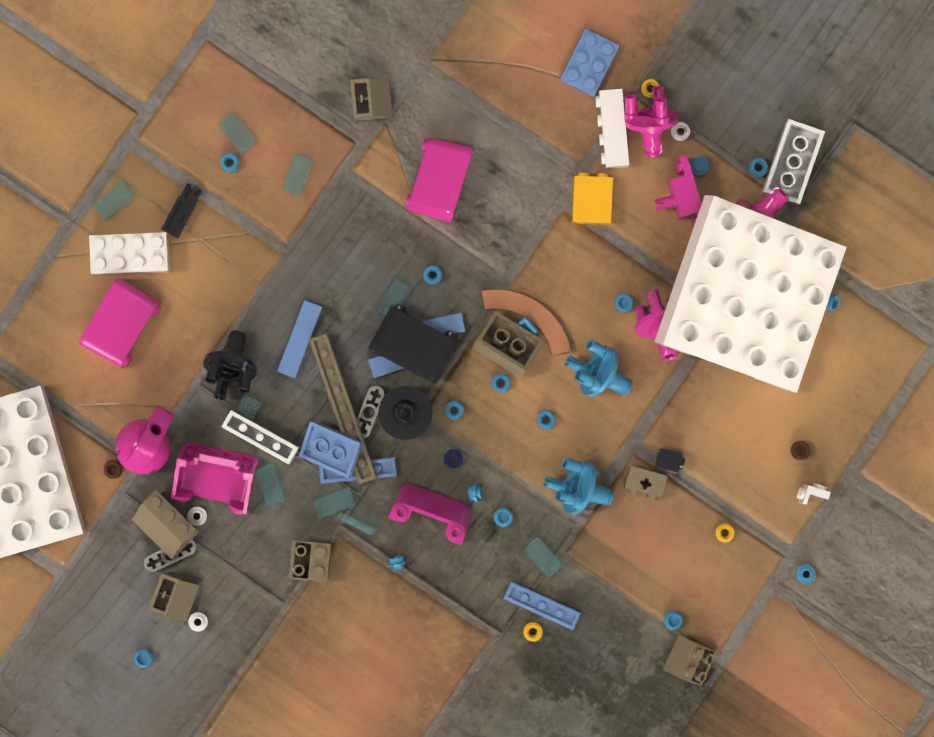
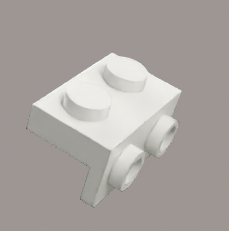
[796,483,831,505]

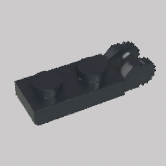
[161,183,202,239]

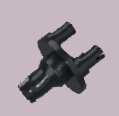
[203,330,257,400]
[378,386,432,440]

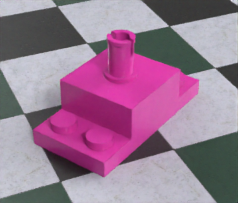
[654,155,702,228]

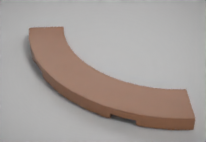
[482,290,571,356]

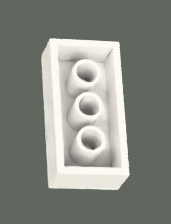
[761,119,825,206]
[89,232,170,275]

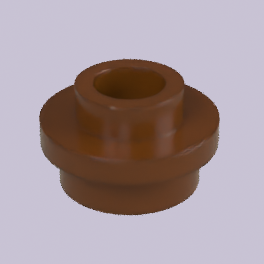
[790,441,810,460]
[103,460,123,479]

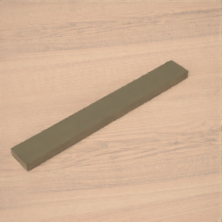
[309,333,377,484]

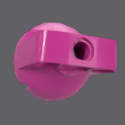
[115,405,175,474]

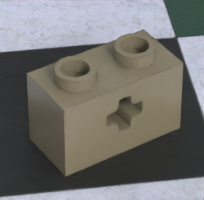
[624,465,668,500]

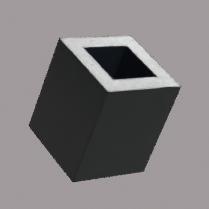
[655,448,685,473]

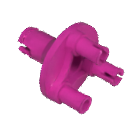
[624,86,678,157]
[736,187,789,219]
[634,290,678,361]

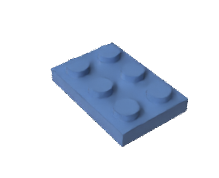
[560,29,620,97]
[299,420,363,479]

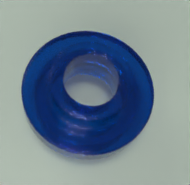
[444,449,463,468]

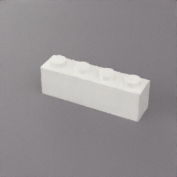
[595,89,629,169]
[222,410,300,464]

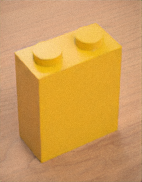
[572,173,613,225]

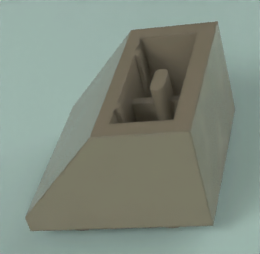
[350,78,392,121]
[289,540,332,582]
[148,572,200,621]
[663,635,717,687]

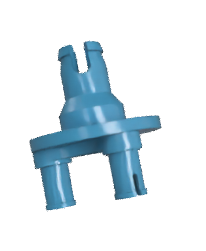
[564,339,633,397]
[543,457,614,514]

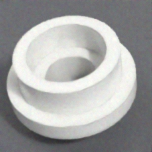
[671,122,690,141]
[187,507,207,526]
[188,612,208,632]

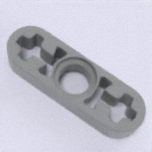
[357,386,385,439]
[144,539,197,572]

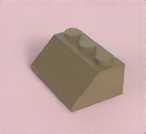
[472,311,544,378]
[132,490,199,560]

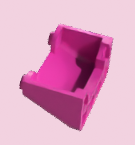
[405,137,474,224]
[78,278,161,368]
[171,443,258,514]
[389,484,472,545]

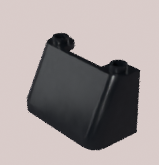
[368,303,460,384]

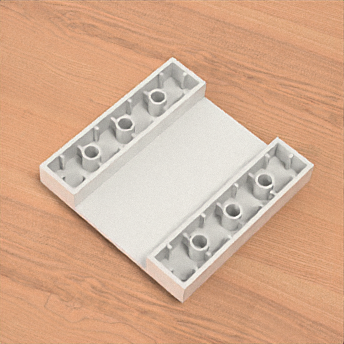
[655,195,846,393]
[0,386,86,558]

